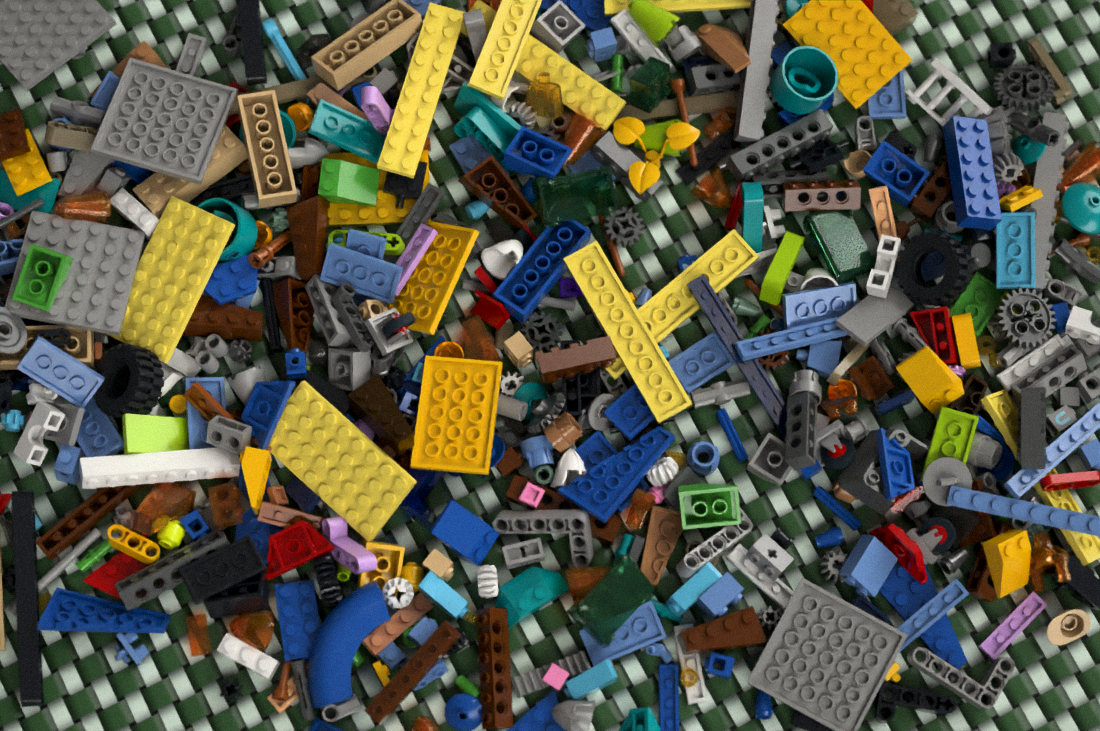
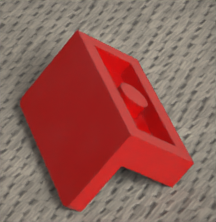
[470,290,511,330]

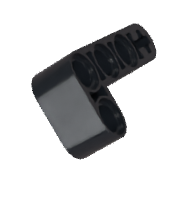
[874,684,957,724]

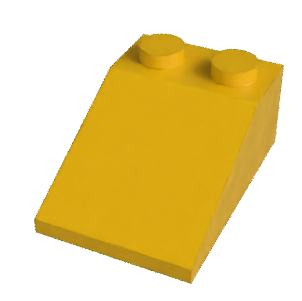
[896,345,964,414]
[239,446,272,515]
[982,529,1031,598]
[357,539,405,605]

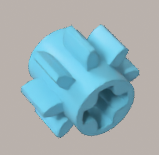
[1,410,26,432]

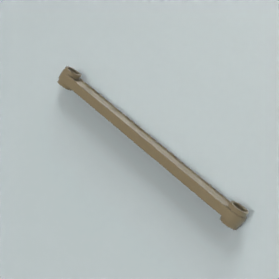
[229,66,377,115]
[550,90,739,133]

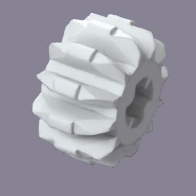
[499,371,526,398]
[646,457,680,487]
[477,565,498,598]

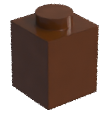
[494,447,524,479]

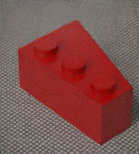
[909,306,958,366]

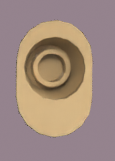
[1046,609,1091,646]

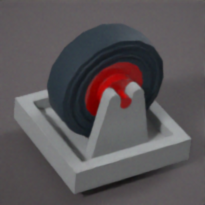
[364,308,416,356]
[816,419,856,470]
[906,517,956,564]

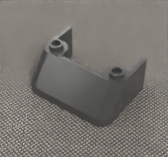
[838,429,929,516]

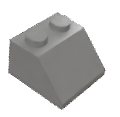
[530,0,586,54]
[328,347,371,391]
[747,433,792,486]

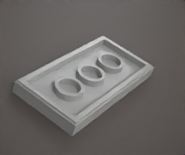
[835,285,914,347]

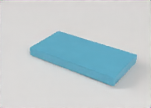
[996,212,1035,289]

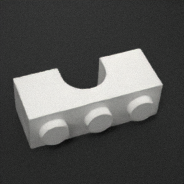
[109,188,160,241]
[866,234,901,298]
[1065,306,1100,345]
[13,401,65,466]
[217,633,280,682]

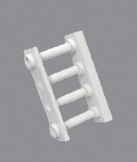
[906,58,993,127]

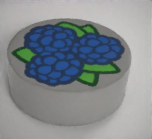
[770,316,785,332]

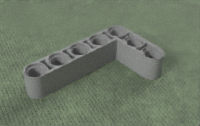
[676,508,753,578]
[492,509,594,569]
[907,647,1015,709]

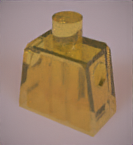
[525,72,564,119]

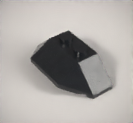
[560,340,601,416]

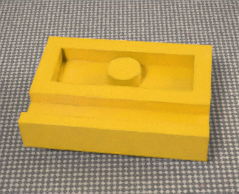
[999,185,1043,212]
[373,661,390,688]

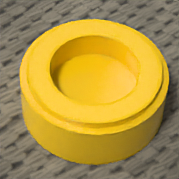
[169,395,186,415]

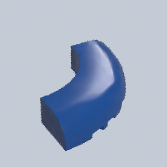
[308,580,391,708]

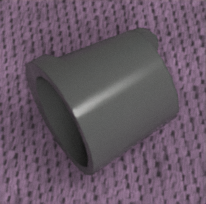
[962,243,991,274]

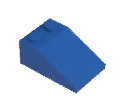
[504,126,572,178]
[862,140,930,208]
[429,499,499,567]

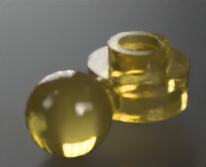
[977,336,1003,368]

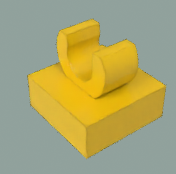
[884,661,901,683]

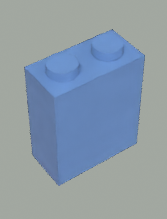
[839,534,898,597]

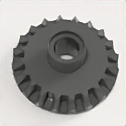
[0,307,27,355]
[527,392,566,434]

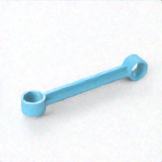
[261,18,315,114]

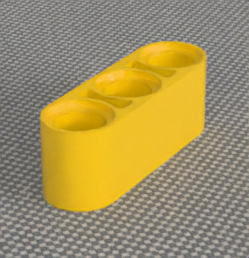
[951,312,981,370]
[107,524,160,565]

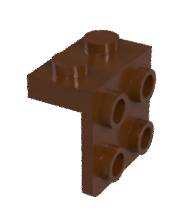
[847,355,896,400]

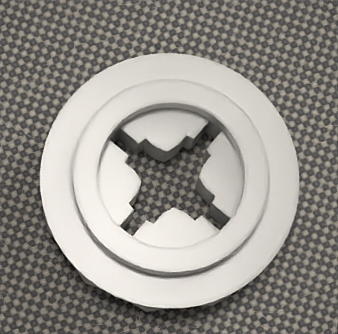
[382,578,414,609]

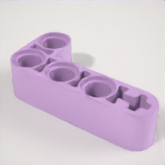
[361,86,395,135]
[322,516,377,574]

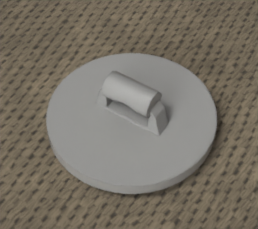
[923,457,972,506]

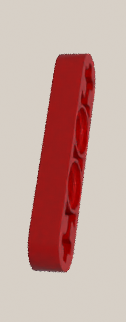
[1039,471,1100,491]

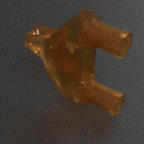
[1029,532,1071,592]

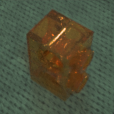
[208,482,244,529]

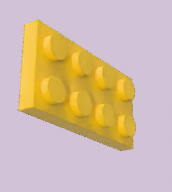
[1,128,53,197]

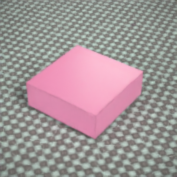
[519,482,545,508]
[542,663,570,691]

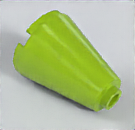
[628,0,680,48]
[632,119,682,157]

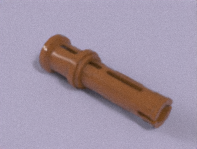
[248,230,292,269]

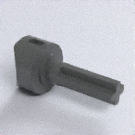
[903,494,932,525]

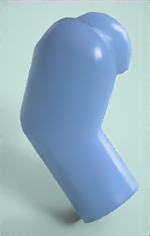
[645,643,674,664]

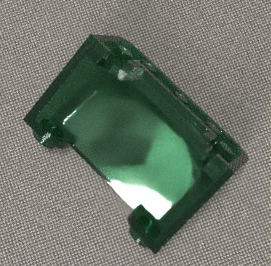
[531,165,619,228]
[802,209,876,284]
[566,553,655,645]

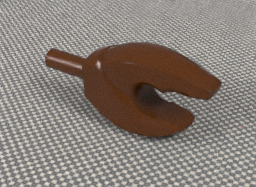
[895,217,920,241]

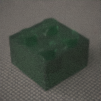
[630,56,671,114]

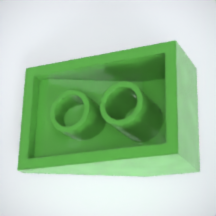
[318,158,380,207]
[12,244,73,312]
[678,484,741,530]

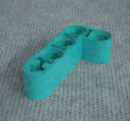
[454,106,513,172]
[741,182,764,253]

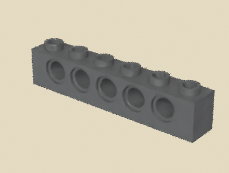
[726,109,833,183]
[114,528,229,611]

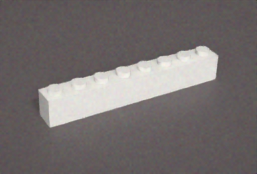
[79,448,240,489]

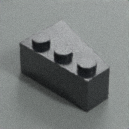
[1040,555,1100,610]
[204,571,270,619]

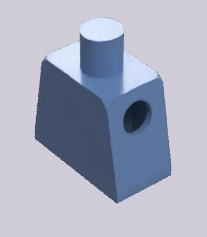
[796,341,842,378]
[54,444,86,485]

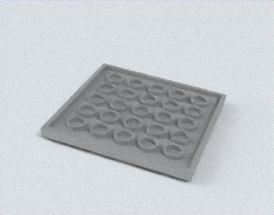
[0,0,116,91]
[91,58,238,185]
[5,211,146,336]
[746,578,907,731]

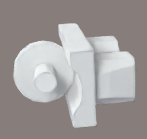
[762,205,786,244]
[26,383,63,405]

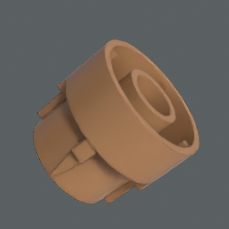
[543,411,582,453]

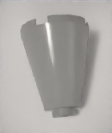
[227,365,266,406]

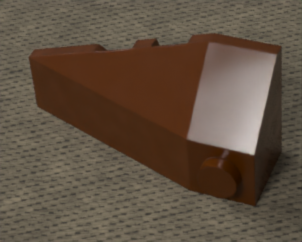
[273,278,315,354]

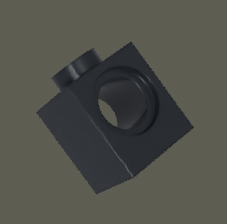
[987,42,1016,68]

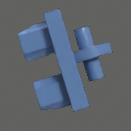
[114,632,150,666]

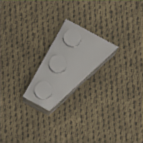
[58,150,116,207]

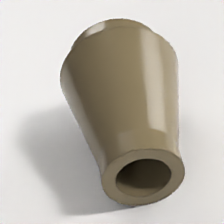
[493,322,514,350]

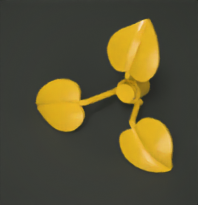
[613,117,700,195]

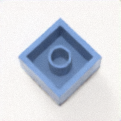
[696,572,744,621]

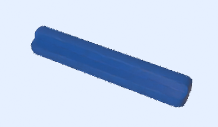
[716,408,748,462]
[975,415,1012,452]
[813,486,861,531]

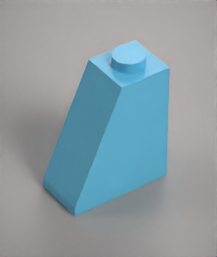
[666,562,722,617]
[418,570,469,621]
[563,659,618,700]

